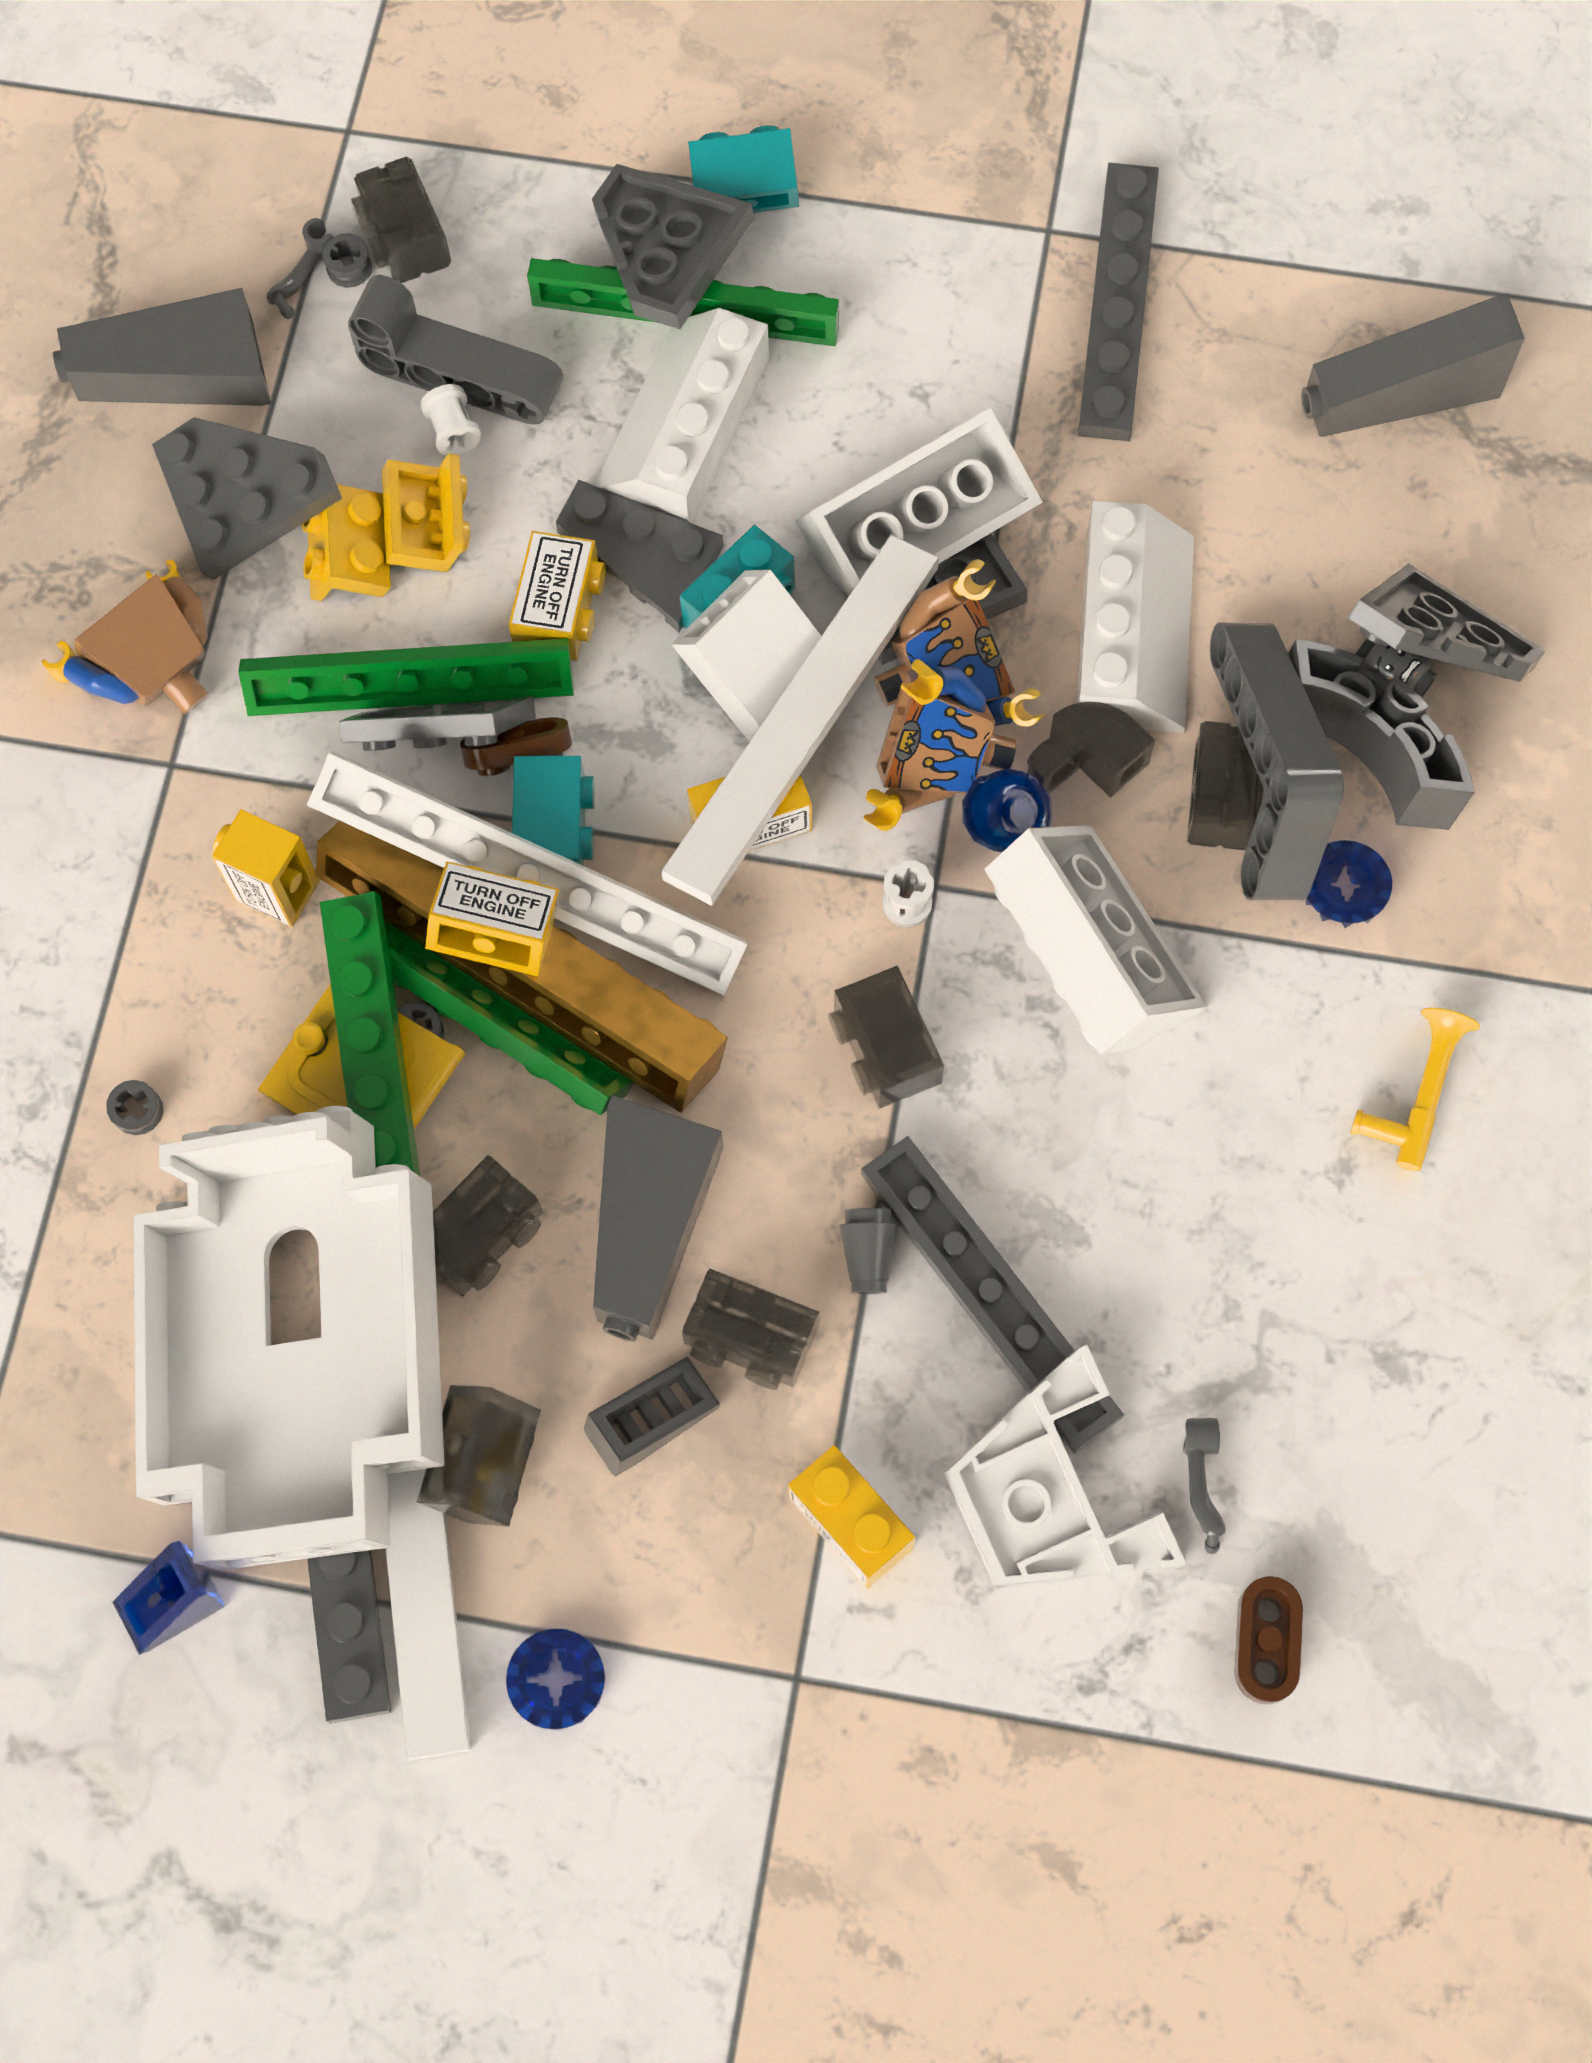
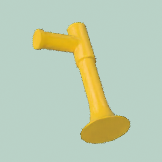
[1350,1007,1480,1171]

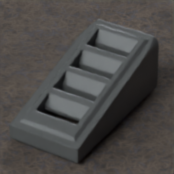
[584,1357,720,1477]

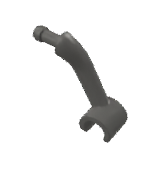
[266,218,334,319]
[1183,1418,1226,1554]

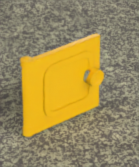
[257,983,466,1129]

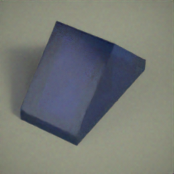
[112,1540,226,1655]

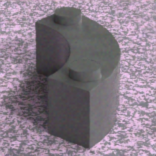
[1288,639,1475,830]

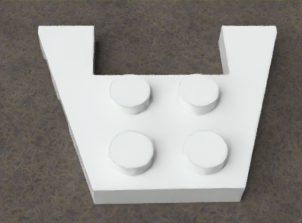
[944,1345,1186,1586]

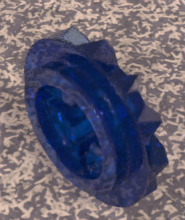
[1306,840,1392,928]
[506,1629,606,1731]

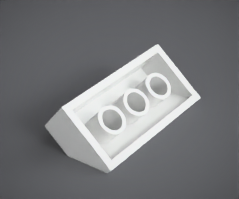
[594,308,769,523]
[795,407,1043,596]
[1075,501,1194,733]
[984,825,1207,1055]

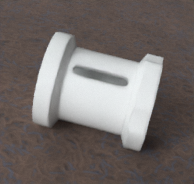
[420,384,481,455]
[882,860,934,928]

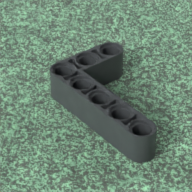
[1210,622,1344,900]

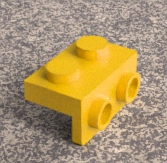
[382,453,470,572]
[301,484,391,601]

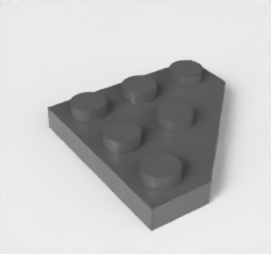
[592,164,754,329]
[152,417,342,580]
[1348,563,1545,682]

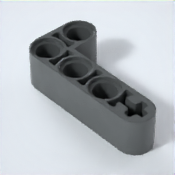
[348,275,564,425]

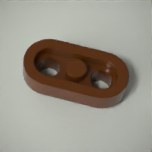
[460,717,572,776]
[1234,1576,1303,1704]

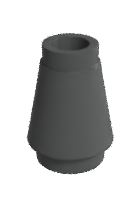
[839,1208,898,1294]

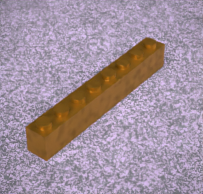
[315,820,728,1113]

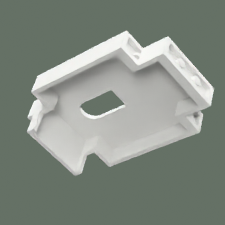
[134,1106,445,1570]

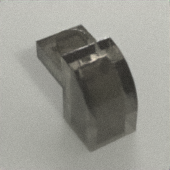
[1025,702,1155,802]

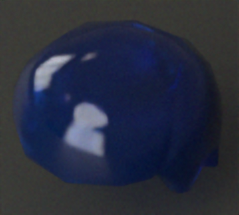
[962,768,1053,853]

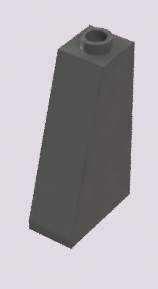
[53,288,271,406]
[1301,294,1525,437]
[593,1095,724,1342]

